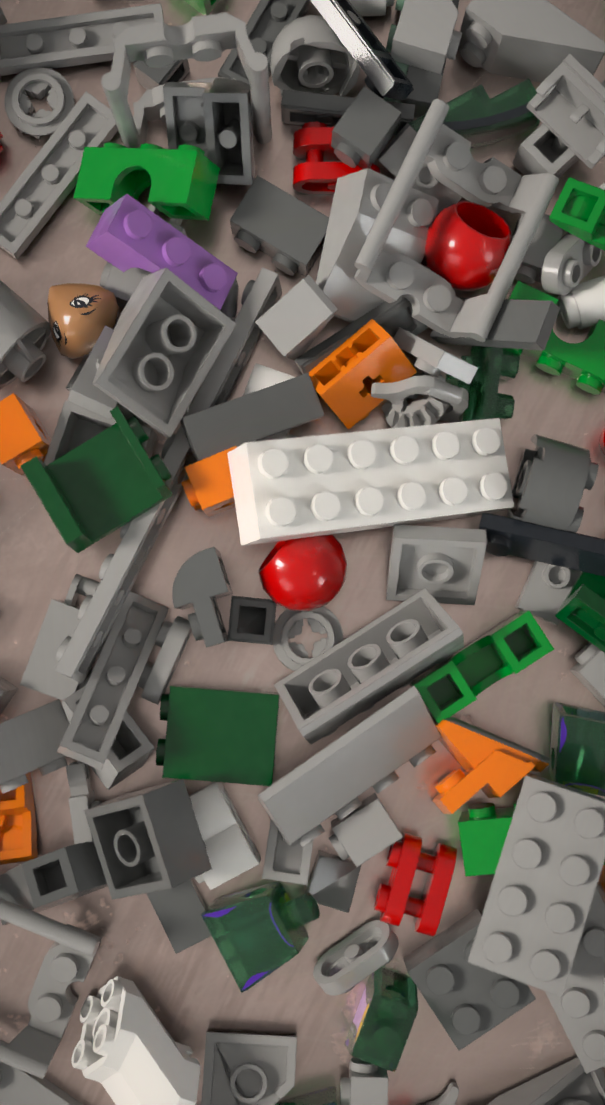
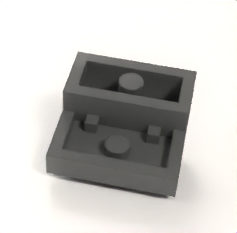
[163,78,255,185]
[172,547,233,648]

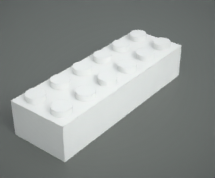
[227,418,514,546]

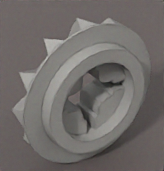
[4,67,75,139]
[381,371,449,428]
[273,606,343,671]

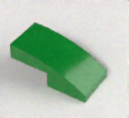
[549,177,605,251]

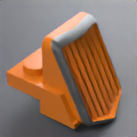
[432,717,551,814]

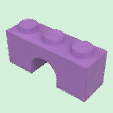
[86,194,238,310]

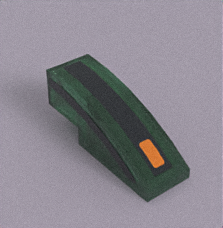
[404,78,540,148]

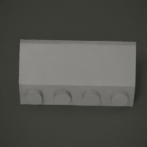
[274,588,464,745]
[258,686,441,847]

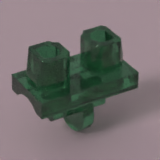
[445,346,520,422]

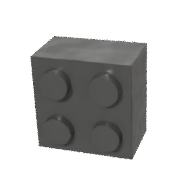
[84,779,212,900]
[403,909,536,1051]

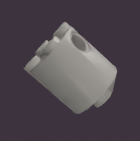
[0,280,51,389]

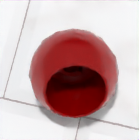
[425,201,512,291]
[258,534,347,611]

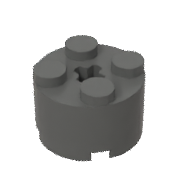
[508,434,599,533]

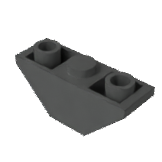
[0,841,108,925]

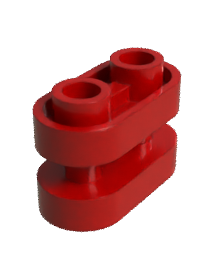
[293,122,380,194]
[374,833,457,937]

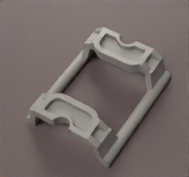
[101,13,272,148]
[354,99,559,342]
[0,898,102,1079]

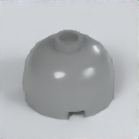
[270,15,360,96]

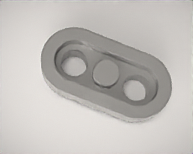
[541,232,602,295]
[137,616,192,705]
[313,920,399,996]

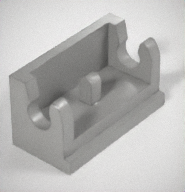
[526,54,605,169]

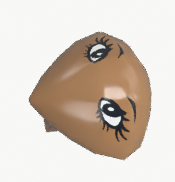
[47,283,119,359]

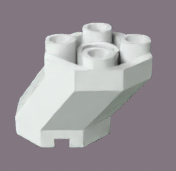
[71,976,201,1105]

